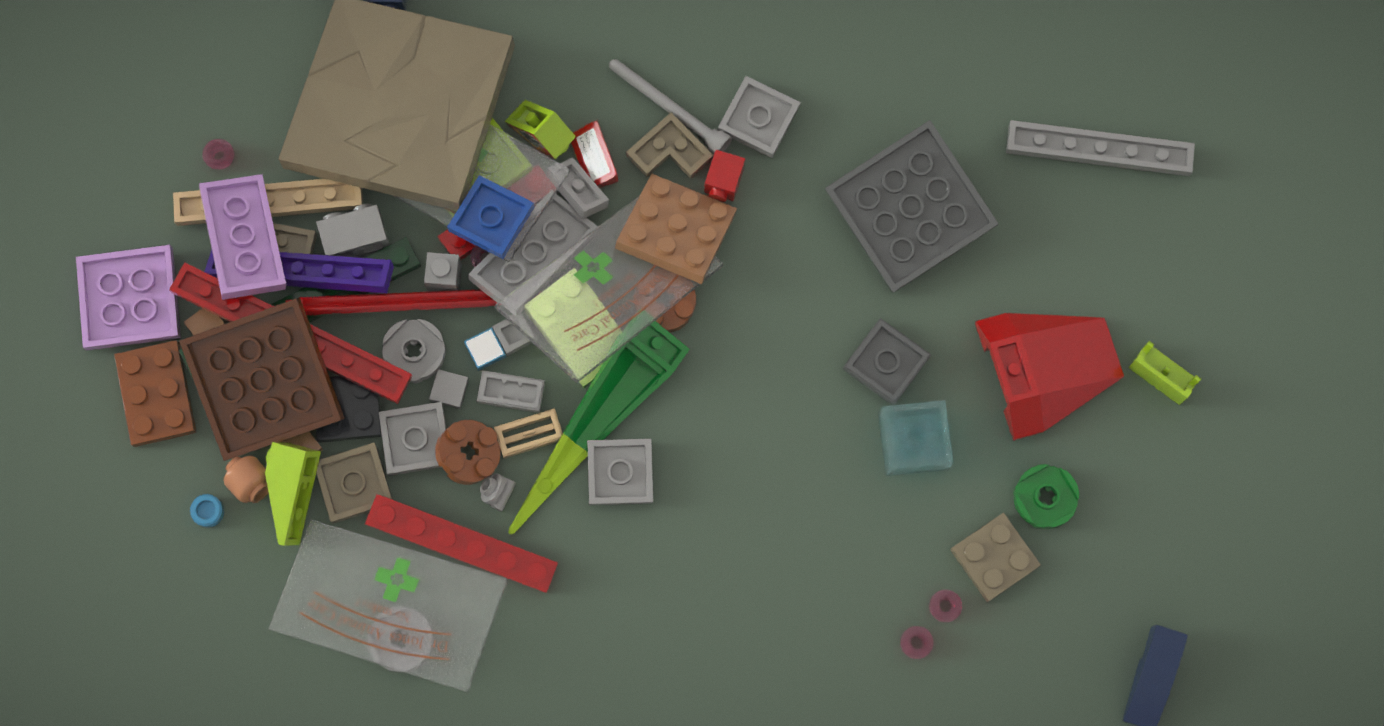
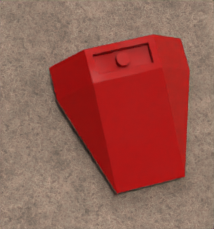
[975,313,1124,441]

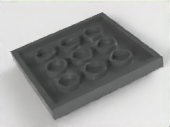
[825,120,999,293]

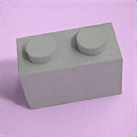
[316,204,390,257]

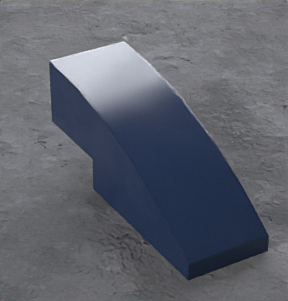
[1122,625,1188,726]

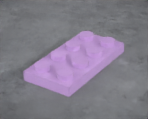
[199,174,286,300]

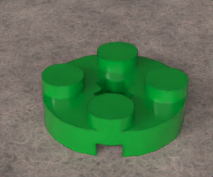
[1013,464,1079,529]

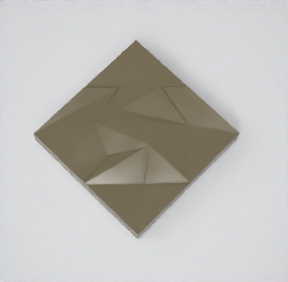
[278,0,515,211]

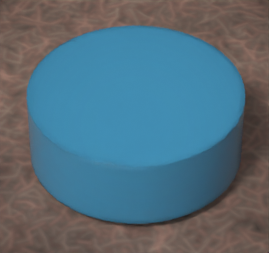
[190,494,224,528]

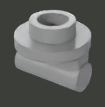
[480,473,516,512]

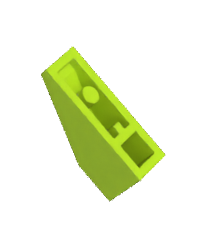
[265,442,321,546]

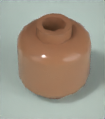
[224,455,269,503]

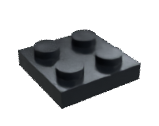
[316,376,382,443]

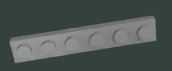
[1006,120,1195,176]

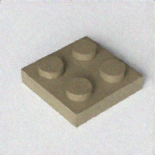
[316,442,393,524]
[950,512,1041,602]

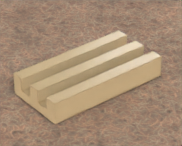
[494,408,563,459]

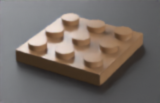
[615,174,737,284]

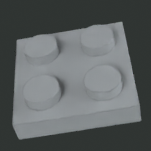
[718,76,801,158]
[379,402,447,476]
[587,439,653,506]

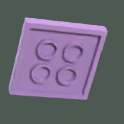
[76,245,181,351]

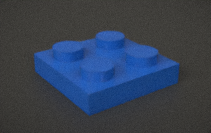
[447,175,535,259]

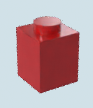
[704,150,745,202]

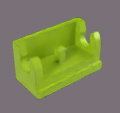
[1128,341,1201,405]

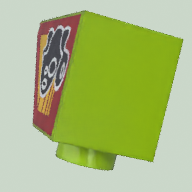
[505,99,576,159]

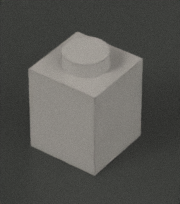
[424,252,462,292]

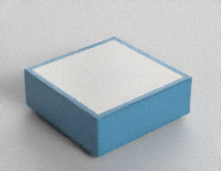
[464,327,506,371]

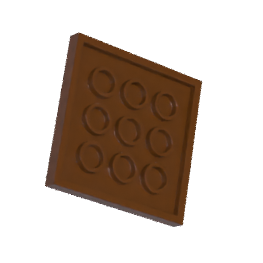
[179,298,344,461]

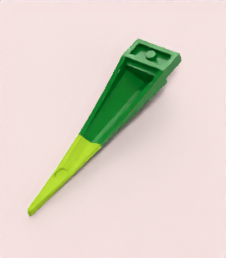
[508,311,690,534]

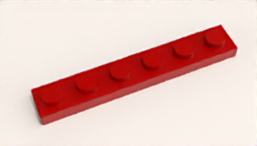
[365,494,558,593]

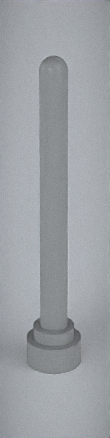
[609,59,732,154]

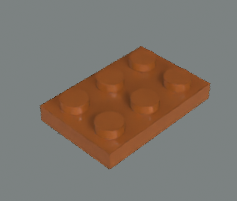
[114,340,197,447]

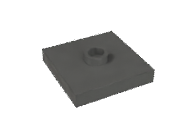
[843,318,931,406]

